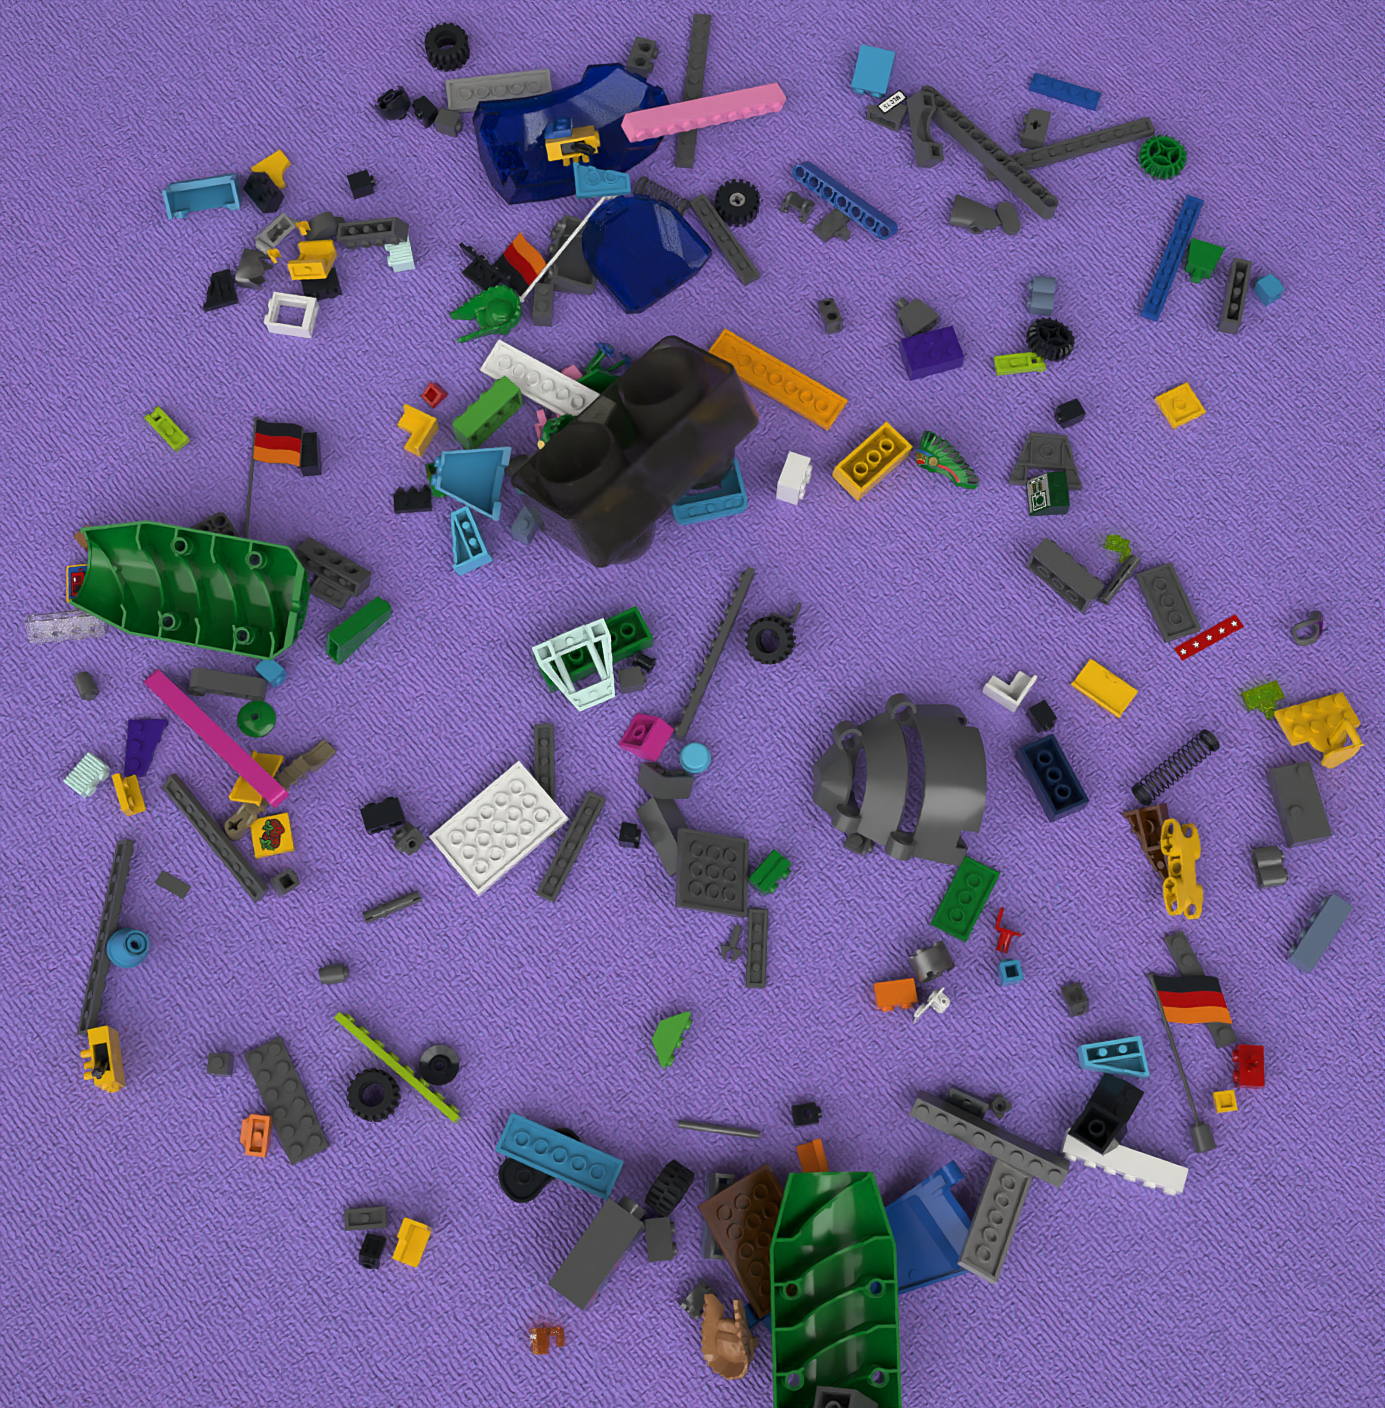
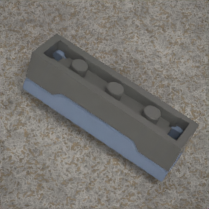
[701,1173,735,1260]

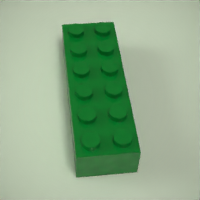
[533,606,654,693]

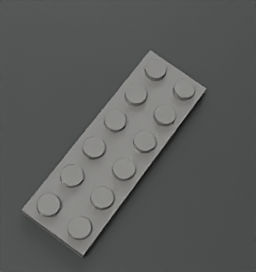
[445,69,553,113]
[957,1157,1033,1285]

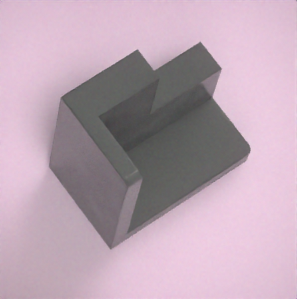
[637,762,695,799]

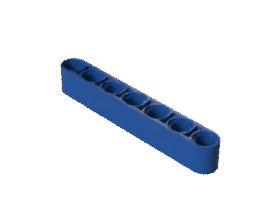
[792,161,898,240]

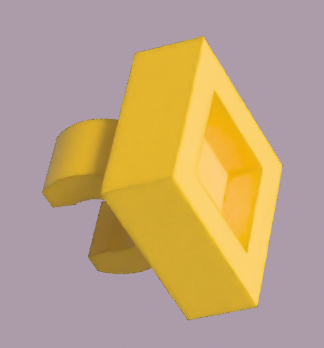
[1212,1090,1238,1114]

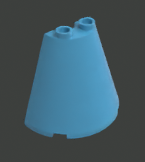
[431,447,512,521]

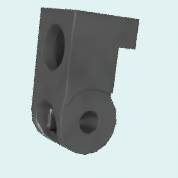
[818,298,843,335]

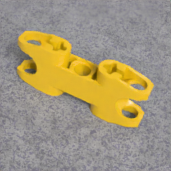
[1161,818,1203,920]

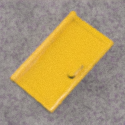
[1071,658,1138,718]
[228,750,284,806]

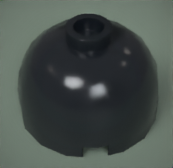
[374,86,411,120]

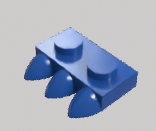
[544,116,573,139]

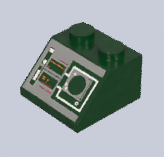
[1026,471,1070,516]

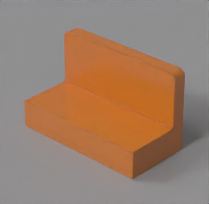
[796,1138,829,1172]

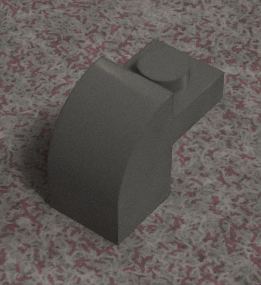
[306,212,345,241]

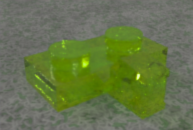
[1240,680,1285,721]

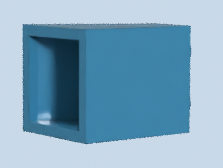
[851,44,896,99]

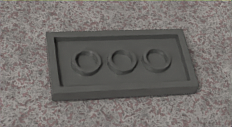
[1135,562,1201,643]

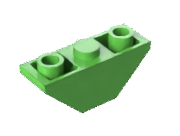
[652,1011,693,1070]

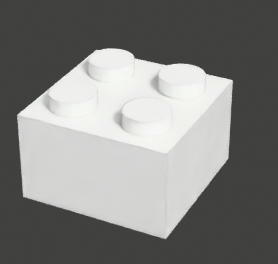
[776,451,813,505]

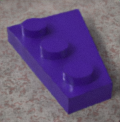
[124,719,169,777]

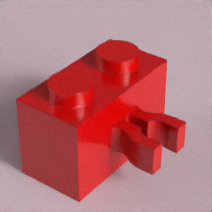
[1231,1044,1265,1089]

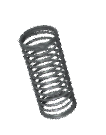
[633,176,689,221]

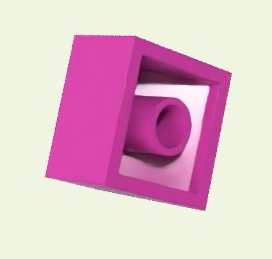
[618,713,674,762]

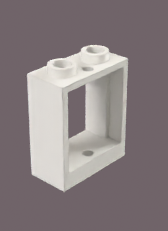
[264,292,319,339]

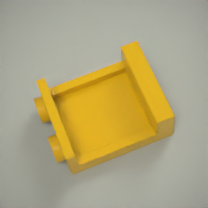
[287,240,337,280]

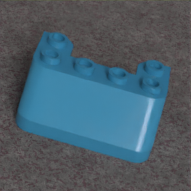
[664,458,748,525]

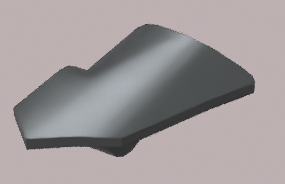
[949,194,1001,234]

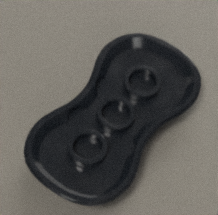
[498,1128,582,1203]

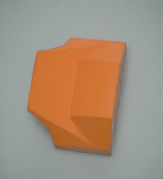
[240,1113,273,1157]

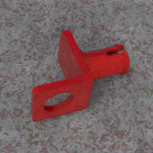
[994,907,1022,954]

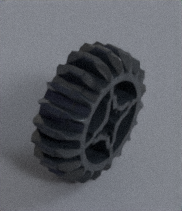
[1026,317,1075,363]

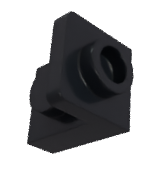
[359,1233,387,1270]

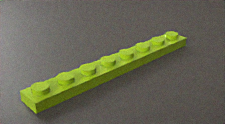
[334,1012,461,1124]

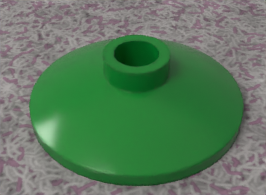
[237,701,276,738]

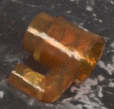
[529,1327,565,1355]

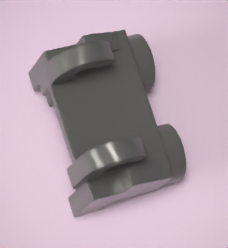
[780,191,815,224]
[677,1278,718,1320]

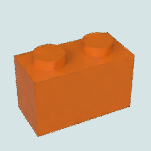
[873,978,918,1013]

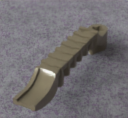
[224,739,336,841]

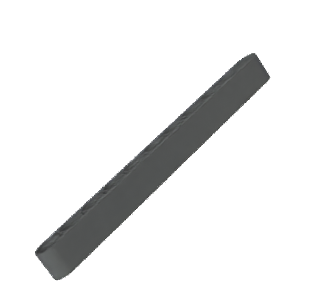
[920,85,1058,219]

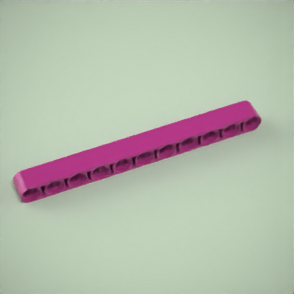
[143,668,290,809]

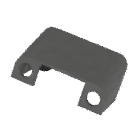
[542,214,605,295]

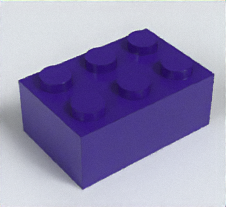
[899,325,964,381]

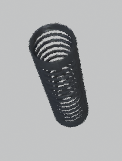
[1131,729,1220,806]

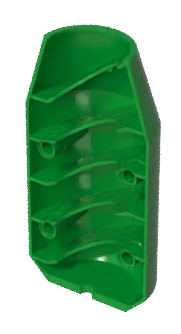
[69,520,310,661]
[769,1172,902,1408]

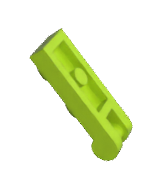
[993,352,1047,376]
[144,406,190,453]

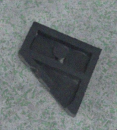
[203,269,239,312]

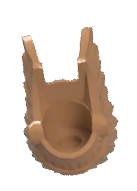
[700,1293,758,1380]

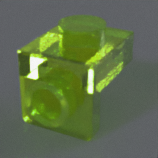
[1103,535,1131,563]

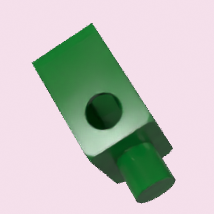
[1185,238,1225,284]

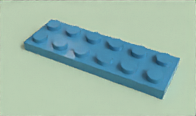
[495,1112,624,1200]

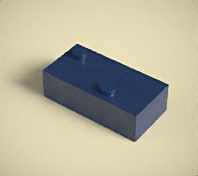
[1015,734,1089,823]

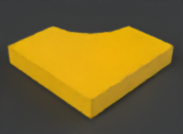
[251,149,291,190]

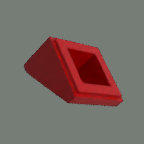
[420,382,449,408]

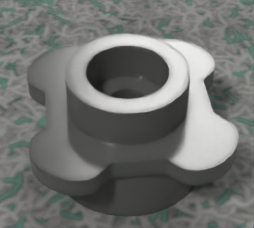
[988,1094,1012,1119]

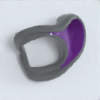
[1291,611,1323,646]

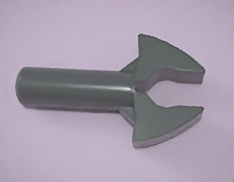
[721,925,742,963]

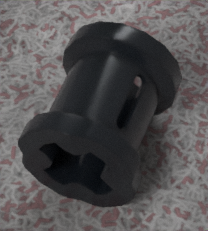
[632,650,657,674]

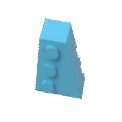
[451,506,493,576]
[1077,1036,1150,1079]

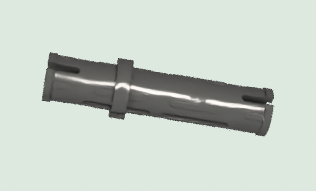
[1098,555,1141,605]
[362,890,422,924]

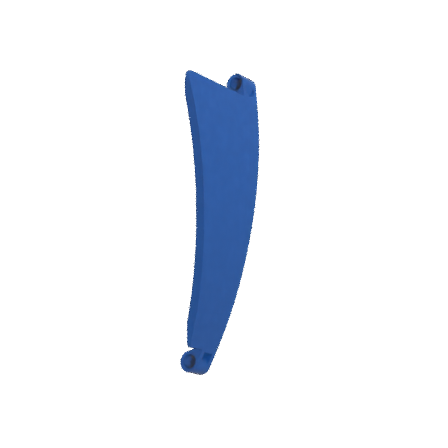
[733,1159,972,1334]

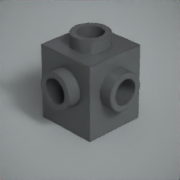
[391,821,426,856]

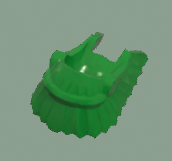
[450,284,522,343]

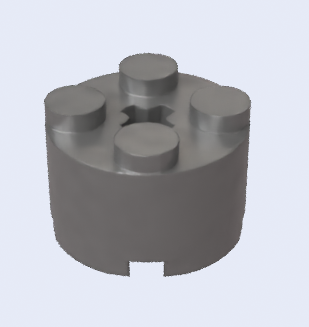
[909,940,956,984]

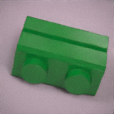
[748,849,792,897]

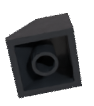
[1085,1073,1144,1124]
[1068,1101,1128,1156]

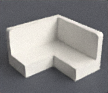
[982,671,1038,713]

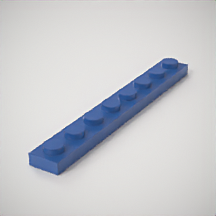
[1140,195,1204,322]

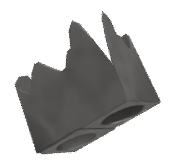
[235,248,274,290]

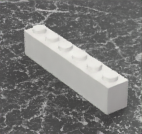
[1059,1128,1188,1196]

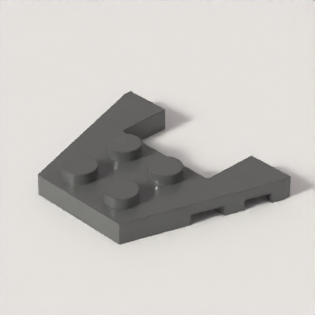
[1009,432,1082,491]

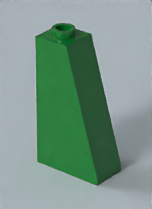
[326,596,391,665]

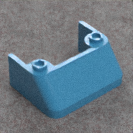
[162,173,242,219]

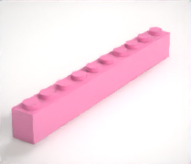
[621,83,787,143]

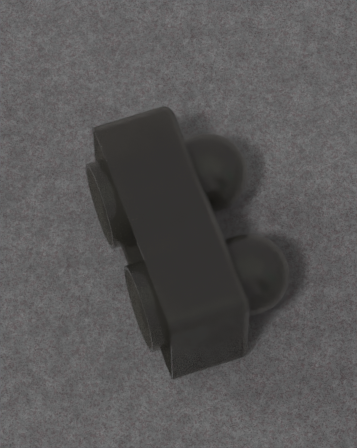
[511,335,759,568]

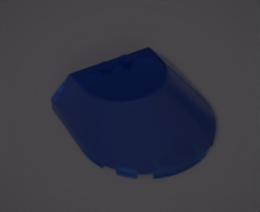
[582,194,712,314]

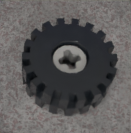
[715,179,760,227]

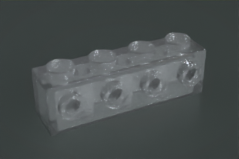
[25,609,109,645]

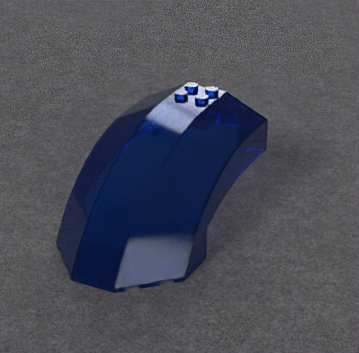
[472,63,670,205]

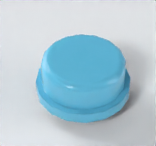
[679,742,711,774]

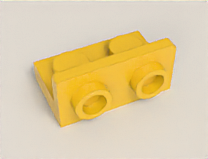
[112,773,146,817]

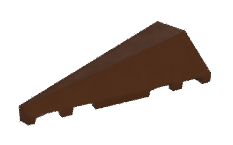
[1122,803,1177,903]

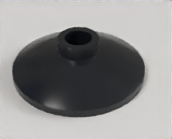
[419,1045,460,1086]

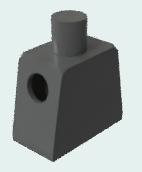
[896,297,939,338]

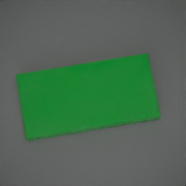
[930,855,1000,943]

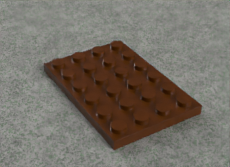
[697,1163,791,1318]

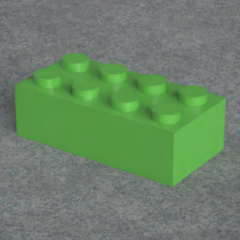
[452,375,523,450]

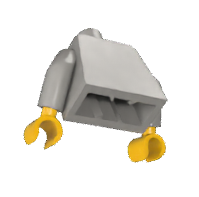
[254,212,311,263]

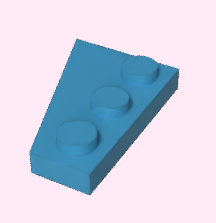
[573,162,631,199]

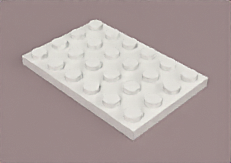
[429,761,569,896]

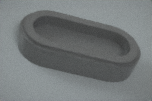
[996,202,1021,235]

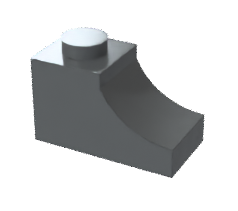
[866,103,908,133]

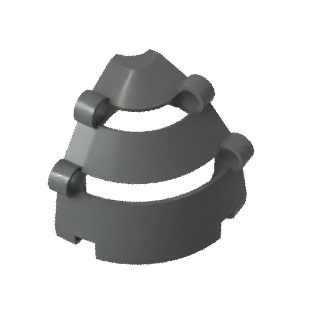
[812,693,987,865]

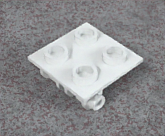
[912,987,950,1024]

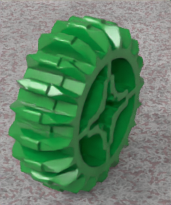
[1138,134,1187,180]

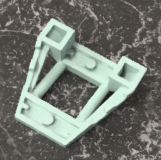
[532,618,615,712]

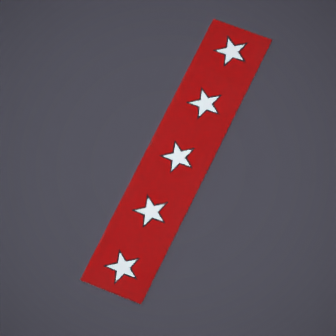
[1174,614,1244,661]

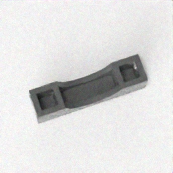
[907,91,944,168]

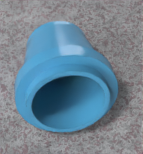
[107,928,149,969]

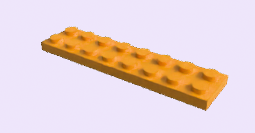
[705,328,848,431]

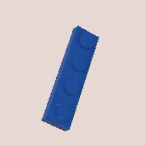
[1029,73,1101,111]

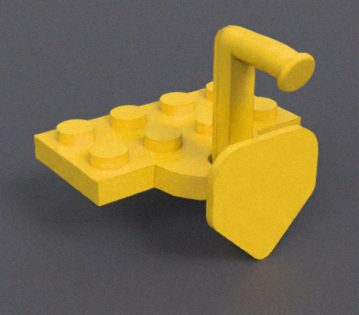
[1274,692,1365,769]

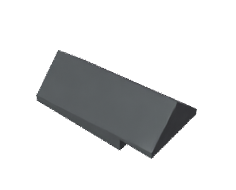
[636,797,689,877]

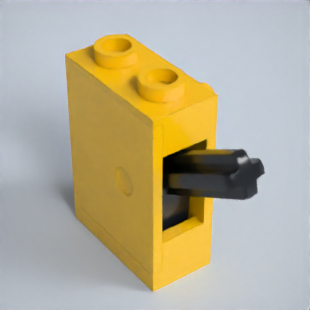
[545,125,600,166]
[80,1025,126,1093]

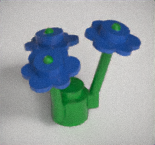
[585,342,632,373]

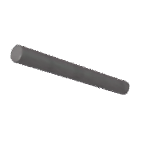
[678,1120,760,1139]

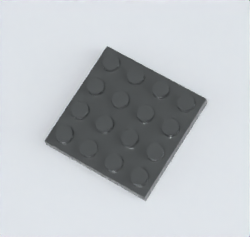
[675,828,749,918]

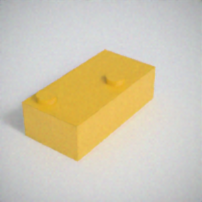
[832,421,913,501]

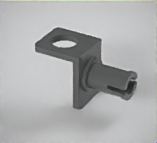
[770,602,802,640]

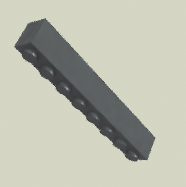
[909,1089,1070,1188]

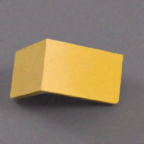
[397,404,439,458]
[392,1217,433,1268]

